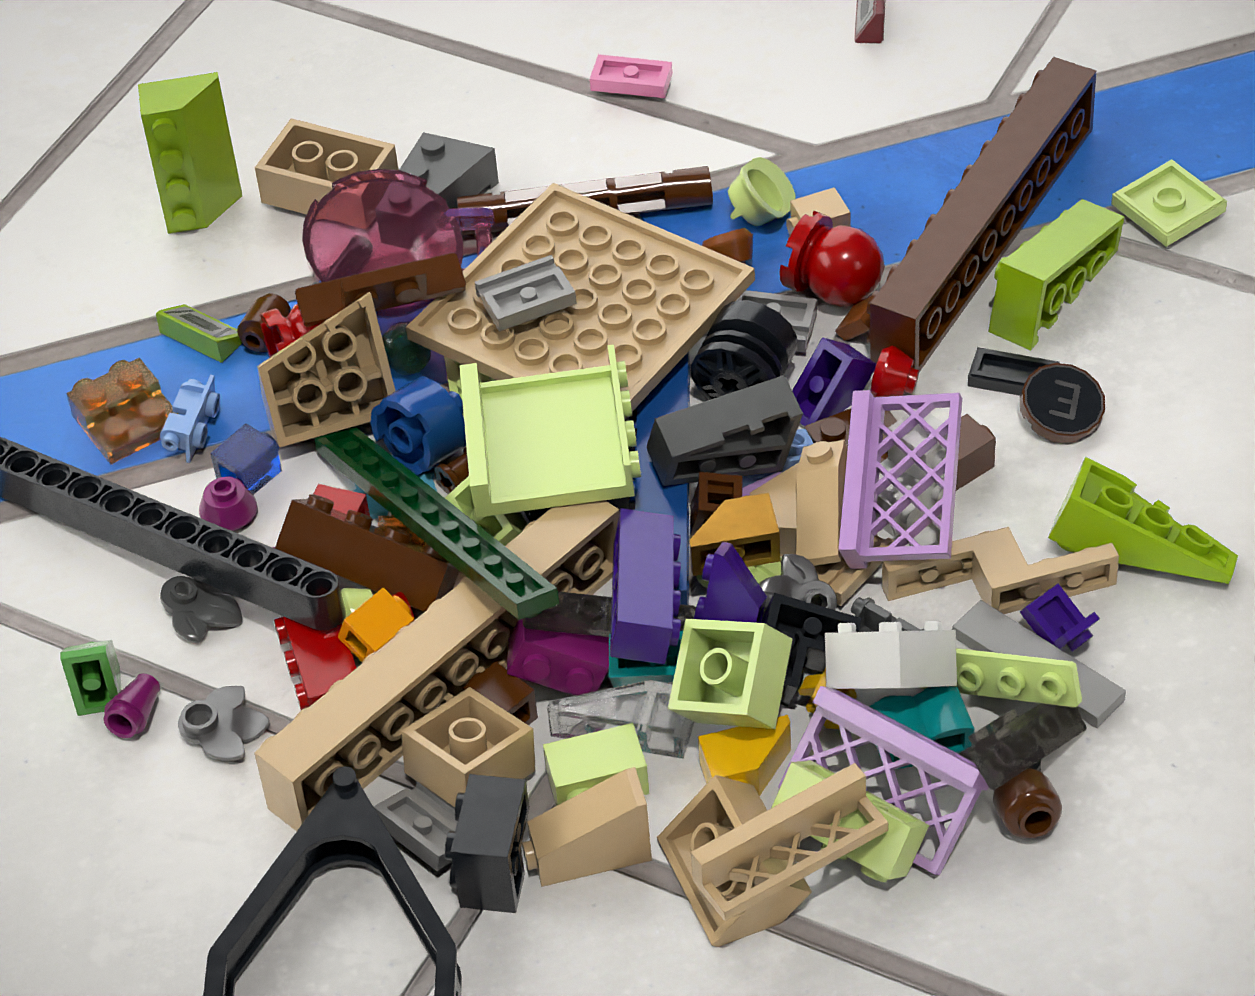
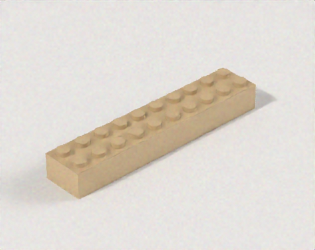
[254,500,619,831]

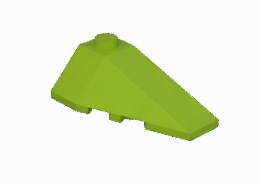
[1048,457,1238,584]

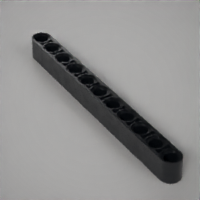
[0,437,346,631]

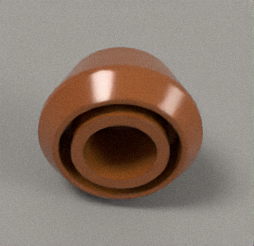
[701,228,753,264]

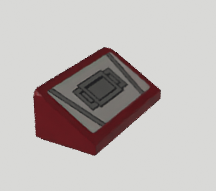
[854,0,886,43]

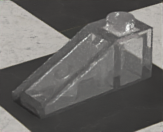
[547,680,695,759]

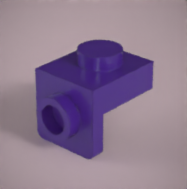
[1020,584,1100,652]

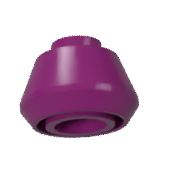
[199,477,257,531]

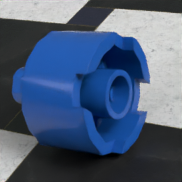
[370,376,466,476]

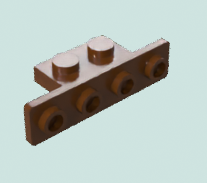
[295,253,466,327]

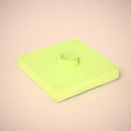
[1111,159,1227,247]

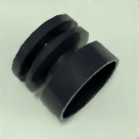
[691,300,797,400]

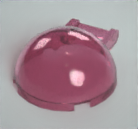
[302,169,495,319]

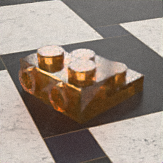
[66,358,180,465]

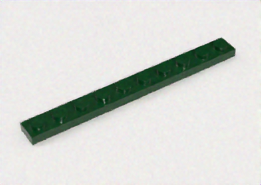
[314,426,559,620]

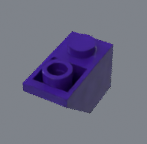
[694,542,767,623]

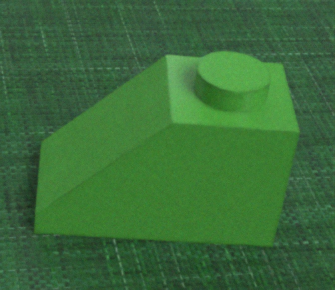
[60,640,121,716]

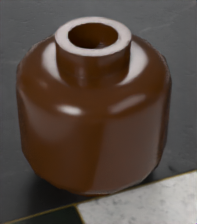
[993,768,1062,839]

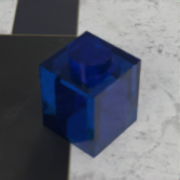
[210,424,282,495]

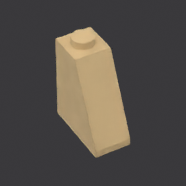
[522,767,652,887]

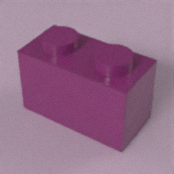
[507,612,609,701]

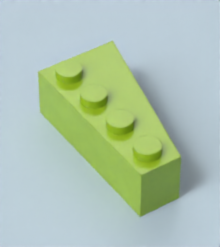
[988,199,1125,351]

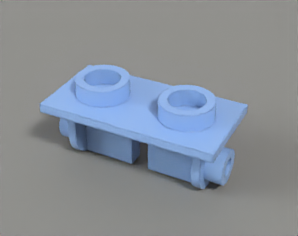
[160,374,220,463]

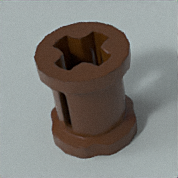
[434,447,469,494]

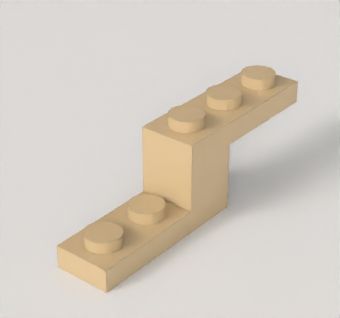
[882,527,1119,614]

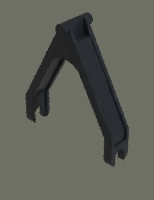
[203,766,462,996]

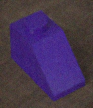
[792,337,876,426]

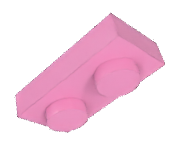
[590,54,673,98]

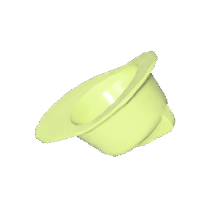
[728,157,796,226]

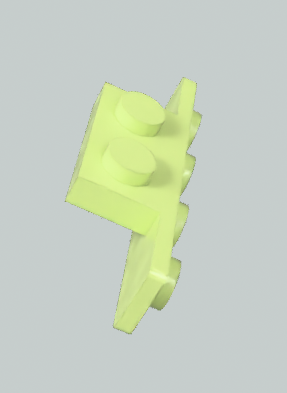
[919,648,1082,707]

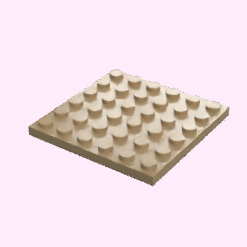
[406,183,755,420]

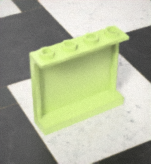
[459,345,641,518]

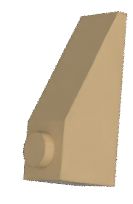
[796,440,848,566]

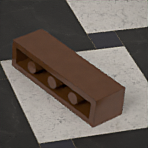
[275,494,459,612]

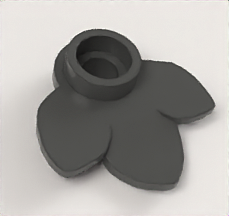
[160,576,242,643]

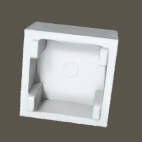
[825,621,957,689]

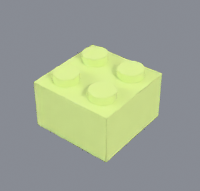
[668,619,792,729]

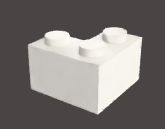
[875,409,948,537]

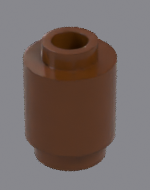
[237,293,291,352]

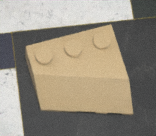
[257,292,396,447]

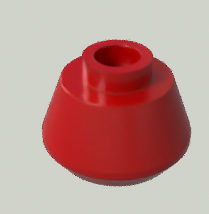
[870,345,920,397]

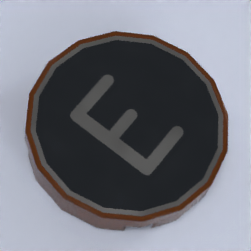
[1019,363,1105,443]

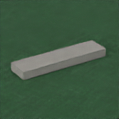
[952,600,1126,728]

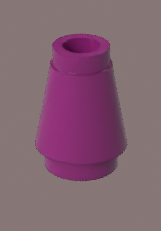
[103,673,160,738]

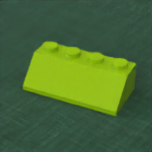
[138,72,242,234]

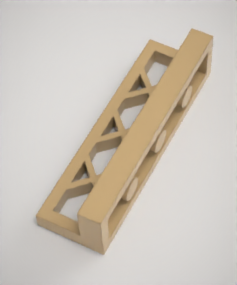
[691,763,888,921]

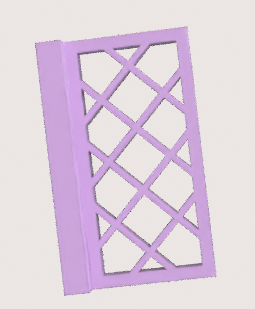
[839,390,962,569]
[778,686,995,875]

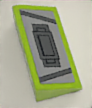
[156,304,242,363]

